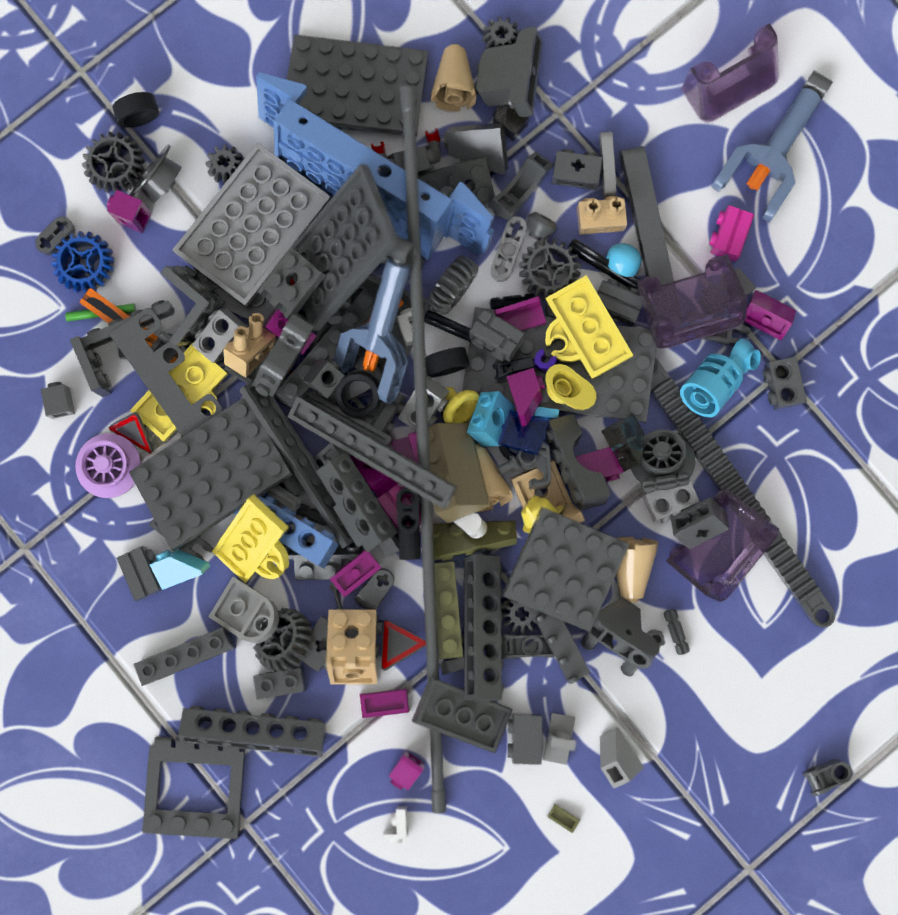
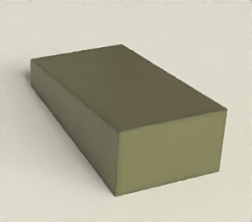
[547,804,580,833]

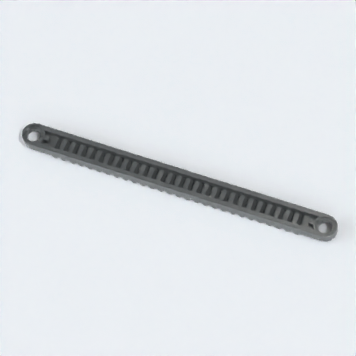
[650,357,835,627]

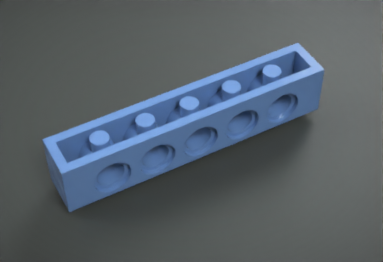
[234,494,339,569]

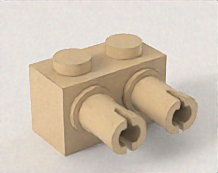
[577,196,627,235]
[223,313,276,378]

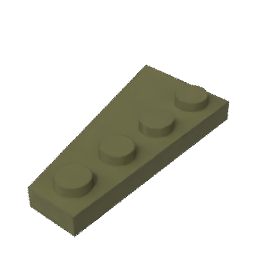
[433,521,517,561]

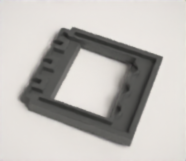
[142,736,245,839]

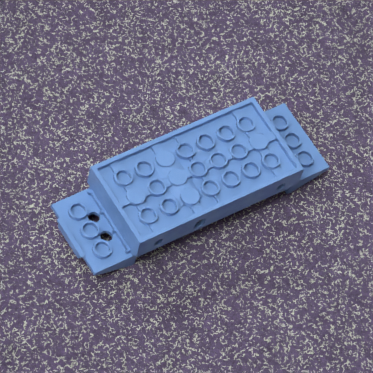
[256,72,494,260]

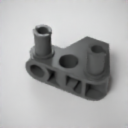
[581,597,660,677]

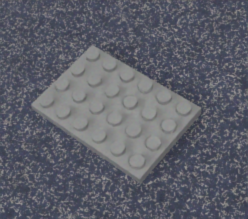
[172,142,331,307]

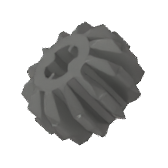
[482,16,520,49]
[206,144,243,184]
[502,599,537,634]

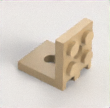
[510,459,585,523]
[326,610,378,684]

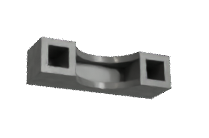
[543,414,611,511]

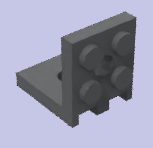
[257,247,326,333]
[161,265,225,346]

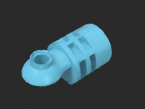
[680,338,761,417]

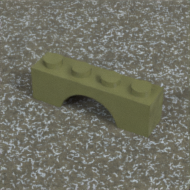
[434,562,463,659]

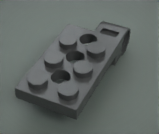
[418,156,495,205]

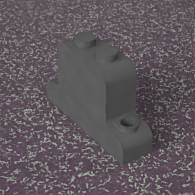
[474,26,543,117]
[253,314,314,398]

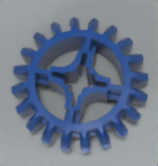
[51,231,115,293]

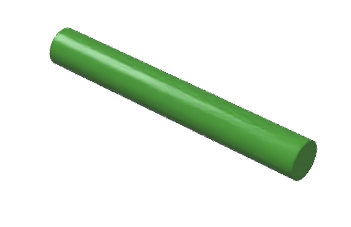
[65,303,136,322]

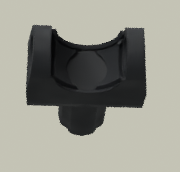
[396,487,421,560]

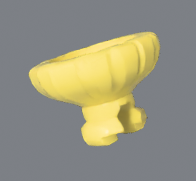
[443,387,479,423]

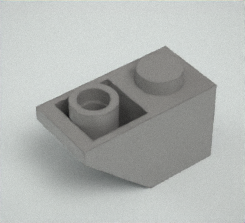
[600,727,644,788]

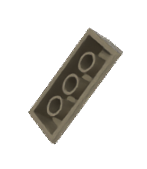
[429,423,490,523]

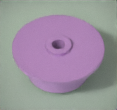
[76,433,141,498]

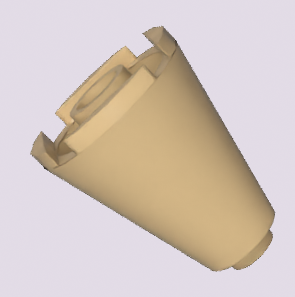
[431,44,477,112]
[475,445,513,512]
[615,537,658,603]

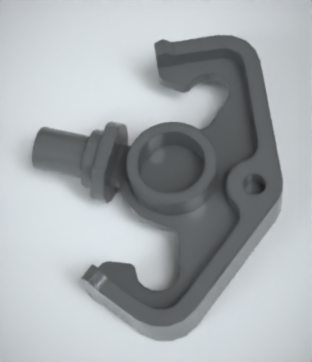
[498,424,552,489]

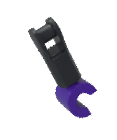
[492,349,558,380]

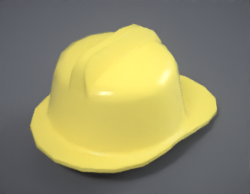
[546,364,596,410]
[521,496,565,533]

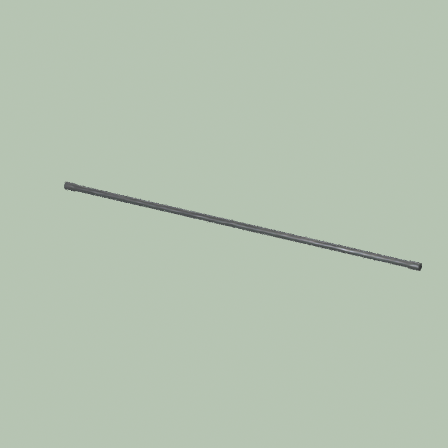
[400,86,446,813]

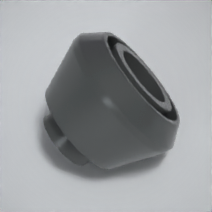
[527,212,557,241]

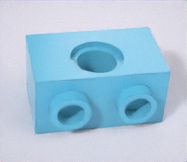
[467,391,514,447]

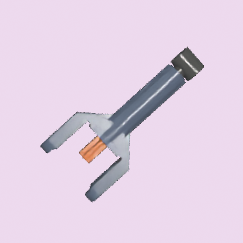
[711,70,833,223]
[334,235,419,404]

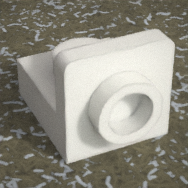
[397,308,413,347]
[383,806,408,844]

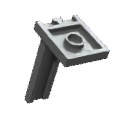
[70,300,175,397]

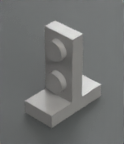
[543,712,576,765]

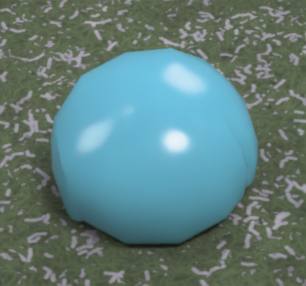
[606,243,642,277]

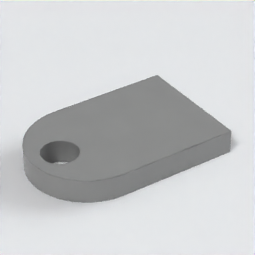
[208,576,279,644]

